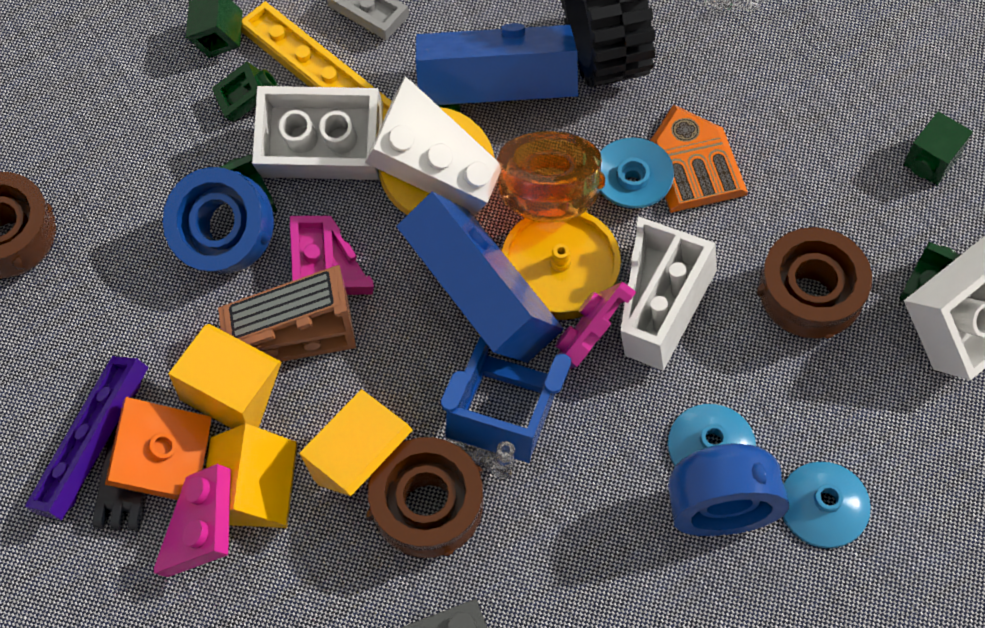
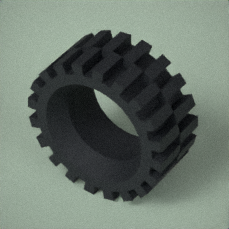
[561,0,656,88]

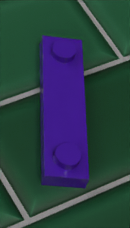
[24,356,149,520]

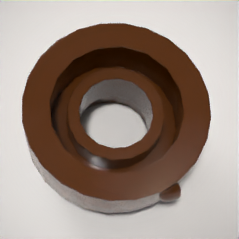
[0,172,56,279]
[757,227,872,339]
[366,437,484,558]

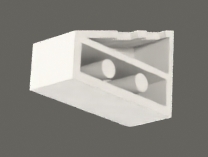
[365,76,503,215]
[620,216,717,371]

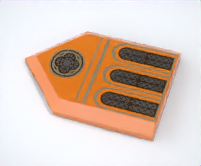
[650,104,748,213]

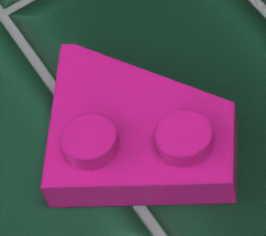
[289,216,374,295]
[555,282,636,369]
[154,464,231,577]

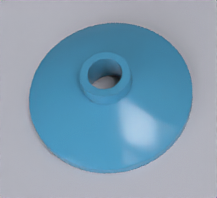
[593,137,674,208]
[668,404,756,466]
[783,462,871,549]

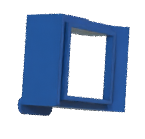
[441,336,571,464]

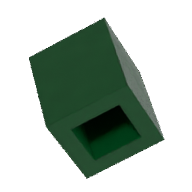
[185,0,243,58]
[903,111,973,186]

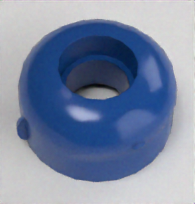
[162,167,274,274]
[668,443,789,536]

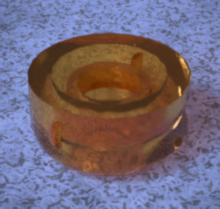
[497,131,605,222]

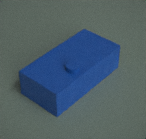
[416,23,578,105]
[396,191,564,363]

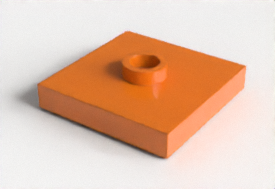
[105,397,212,500]

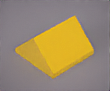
[168,324,282,429]
[299,389,413,496]
[205,423,298,528]

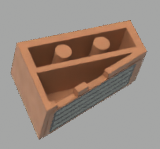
[218,265,357,362]

